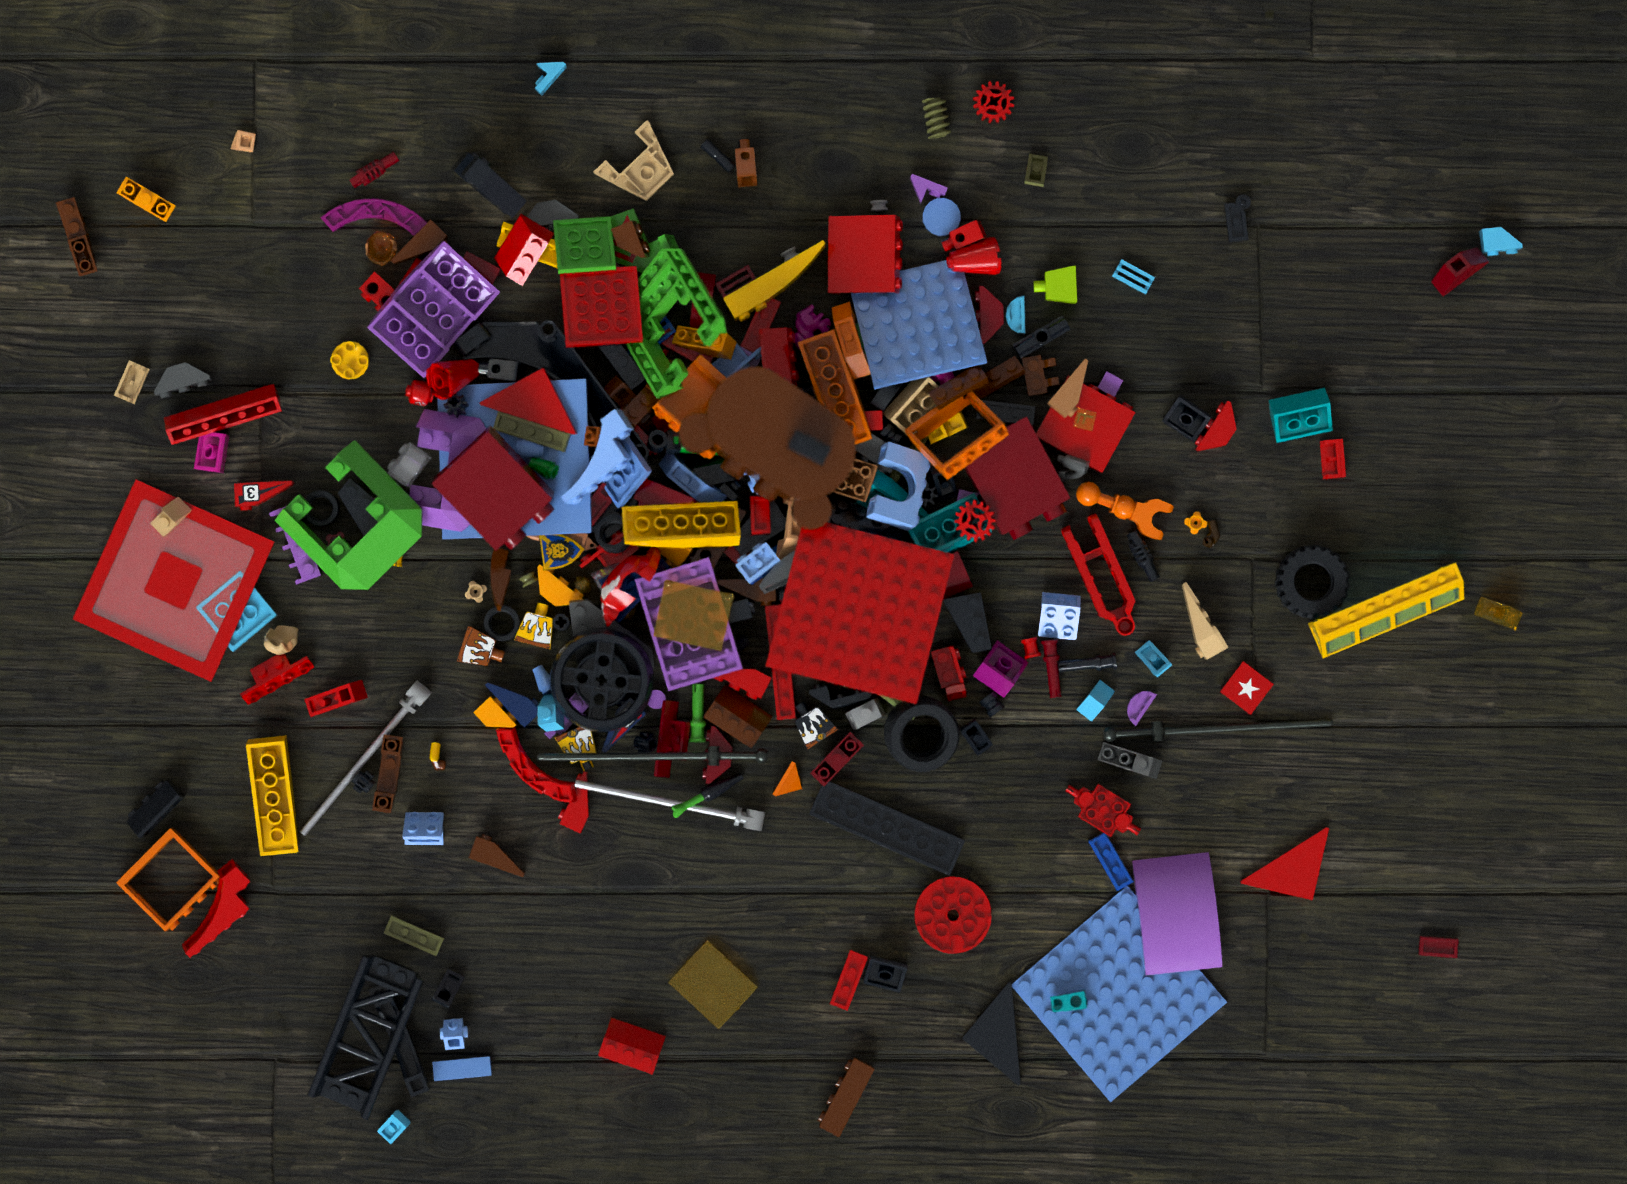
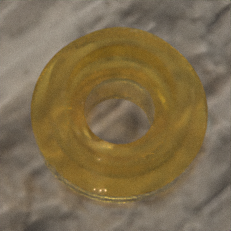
[574,576,591,594]

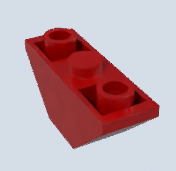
[1194,401,1237,452]

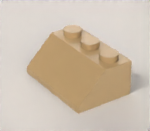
[882,377,939,437]

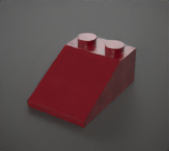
[634,479,700,506]

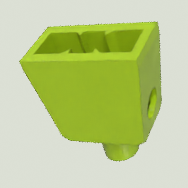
[1033,266,1077,304]

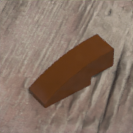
[490,548,511,611]

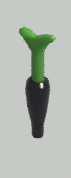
[672,773,743,818]

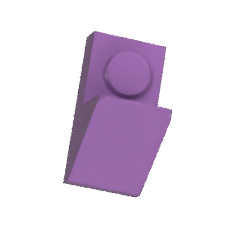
[910,174,947,204]

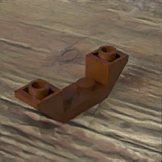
[372,734,403,813]

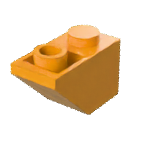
[473,697,517,727]

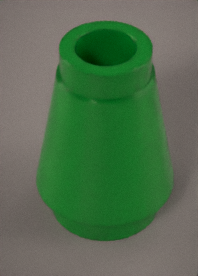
[529,457,559,480]

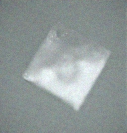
[387,442,432,488]

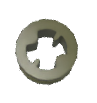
[519,571,538,588]

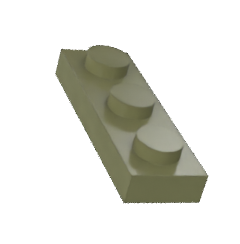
[384,915,445,956]

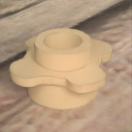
[465,581,487,603]

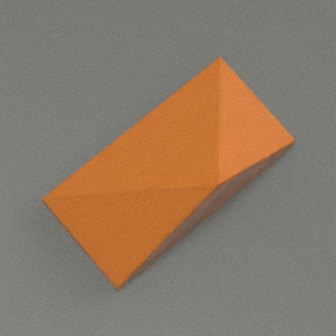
[773,761,802,796]

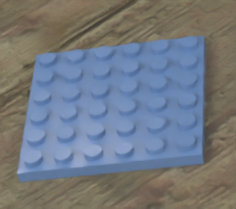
[851,260,987,389]

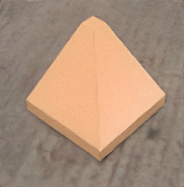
[231,130,256,152]

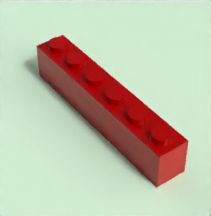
[164,384,282,445]

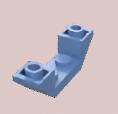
[659,454,728,503]

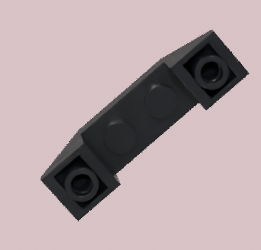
[809,683,876,709]

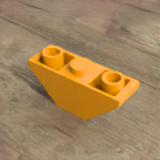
[116,177,176,222]
[537,564,584,607]

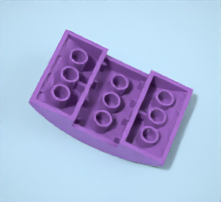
[367,241,500,378]
[1132,852,1222,975]

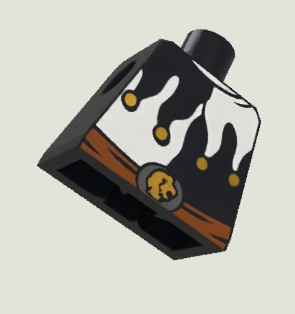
[795,701,838,749]

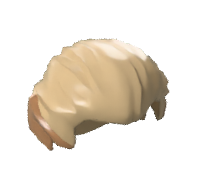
[264,625,298,655]

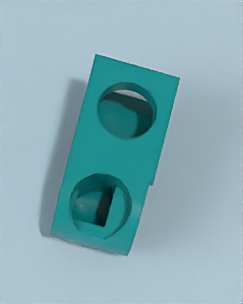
[1050,990,1088,1012]

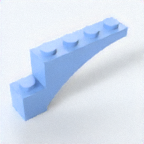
[561,409,634,505]

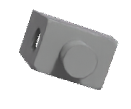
[845,697,886,730]

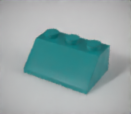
[1269,388,1333,443]

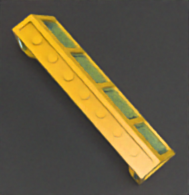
[1308,563,1464,658]

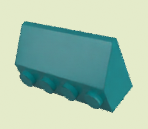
[908,493,992,553]

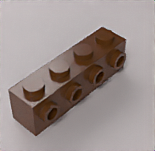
[817,1057,875,1137]

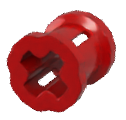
[1021,637,1041,659]

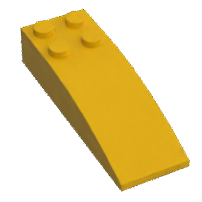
[723,240,825,322]
[622,501,741,548]
[246,735,299,856]

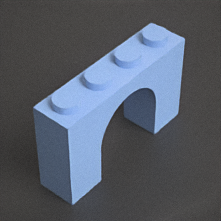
[866,441,930,531]

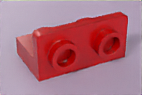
[931,645,966,689]

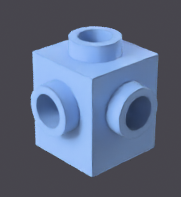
[440,1018,468,1050]

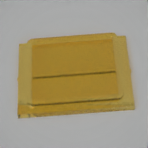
[668,940,758,1029]

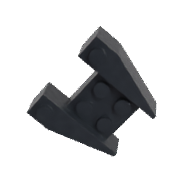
[451,152,527,218]

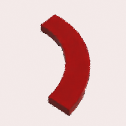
[496,728,577,803]

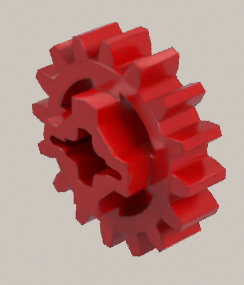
[973,81,1014,123]
[954,499,997,542]

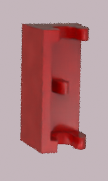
[1320,439,1346,479]

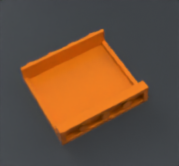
[652,354,726,459]

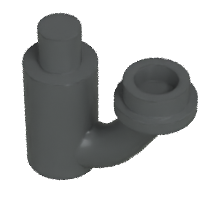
[1057,454,1090,483]

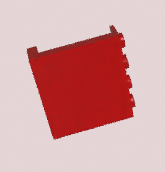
[828,215,903,295]
[1036,375,1136,473]

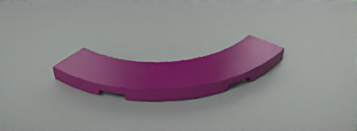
[320,198,427,236]

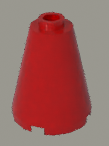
[946,237,1001,275]
[426,359,480,400]

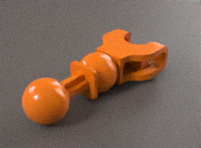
[1076,482,1174,540]

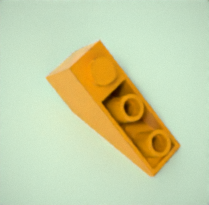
[672,325,737,360]

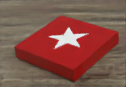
[1220,661,1274,715]

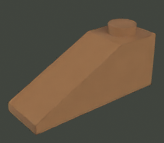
[1047,358,1088,418]

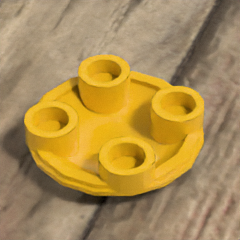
[330,341,369,379]

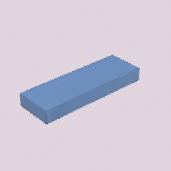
[432,1056,492,1081]

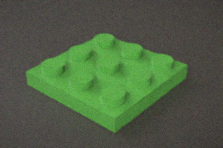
[553,216,616,274]

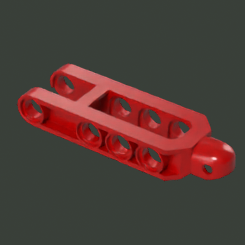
[1061,513,1135,636]

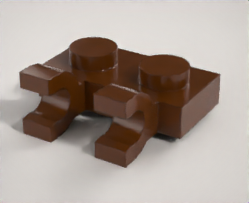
[1022,355,1060,396]

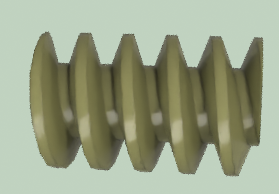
[922,98,951,139]

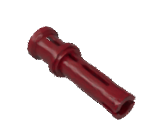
[1041,639,1062,698]

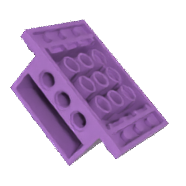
[635,558,743,691]

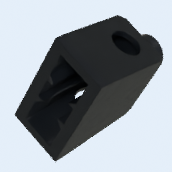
[478,359,526,382]

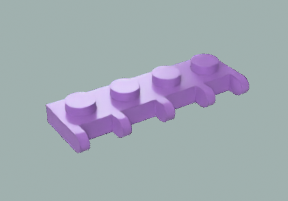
[269,506,321,585]

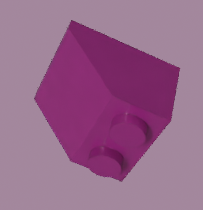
[973,640,1029,698]

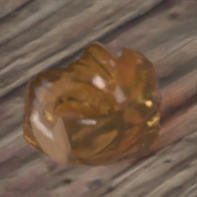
[365,231,397,266]

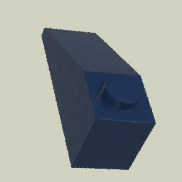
[485,682,539,727]

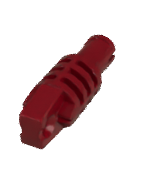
[349,151,400,188]

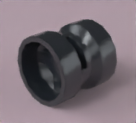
[878,422,904,444]
[979,691,1005,717]

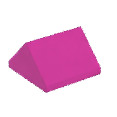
[194,433,229,473]

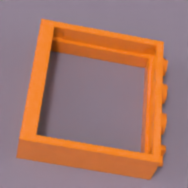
[905,391,1009,480]
[116,827,219,931]

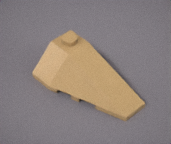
[1181,582,1228,660]

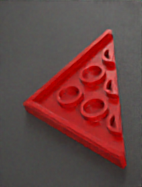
[480,368,578,435]
[1240,827,1329,900]

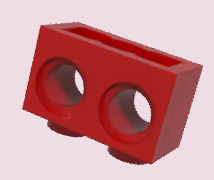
[359,271,395,311]

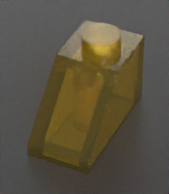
[1474,597,1523,631]

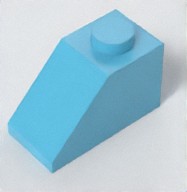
[538,693,564,732]

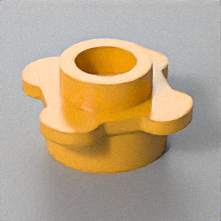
[1184,511,1207,534]

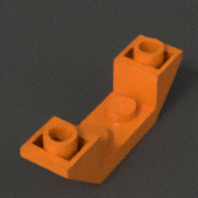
[832,302,871,380]

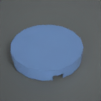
[923,198,961,236]

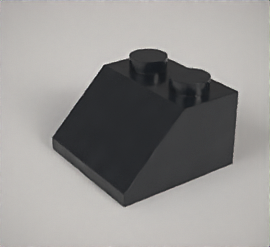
[690,453,735,485]

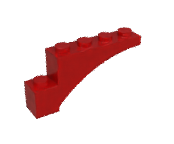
[182,859,250,958]

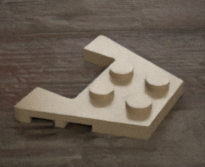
[593,121,674,201]

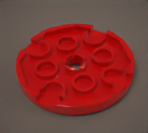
[915,876,992,954]

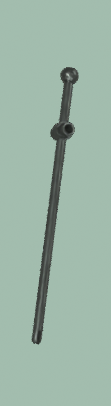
[1104,719,1333,742]
[537,746,768,766]

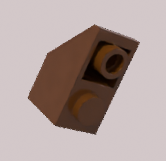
[611,221,650,258]

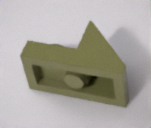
[1024,154,1048,187]

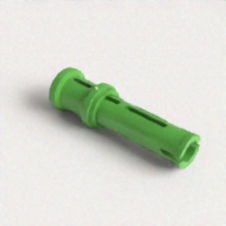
[689,684,706,742]

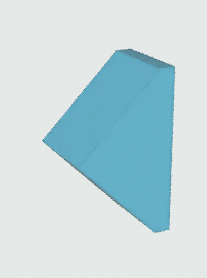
[1076,680,1115,722]

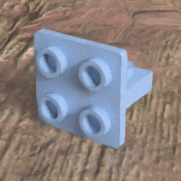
[403,812,444,845]

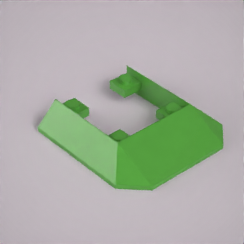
[626,249,727,399]
[274,440,422,590]

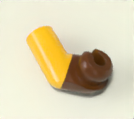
[430,742,446,771]

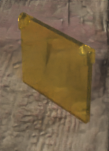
[653,579,734,651]

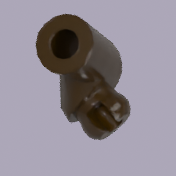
[1203,520,1220,548]

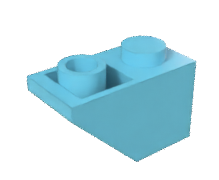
[1479,227,1523,256]

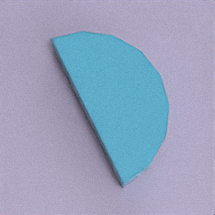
[1005,296,1025,334]

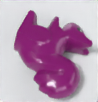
[795,304,831,349]

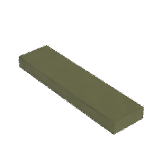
[493,411,571,452]

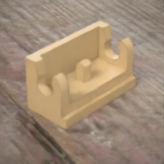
[114,360,150,404]

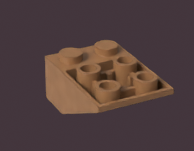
[832,458,878,502]

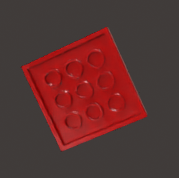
[560,266,643,348]

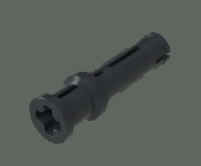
[1058,652,1117,673]

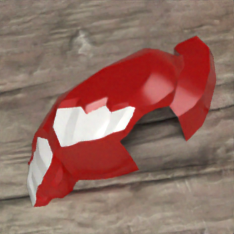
[600,547,661,627]

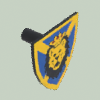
[539,534,584,570]

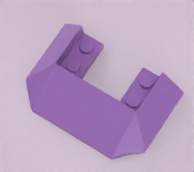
[409,409,486,532]

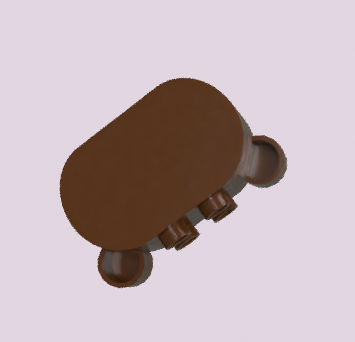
[678,367,856,530]

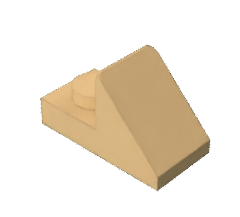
[150,497,192,537]

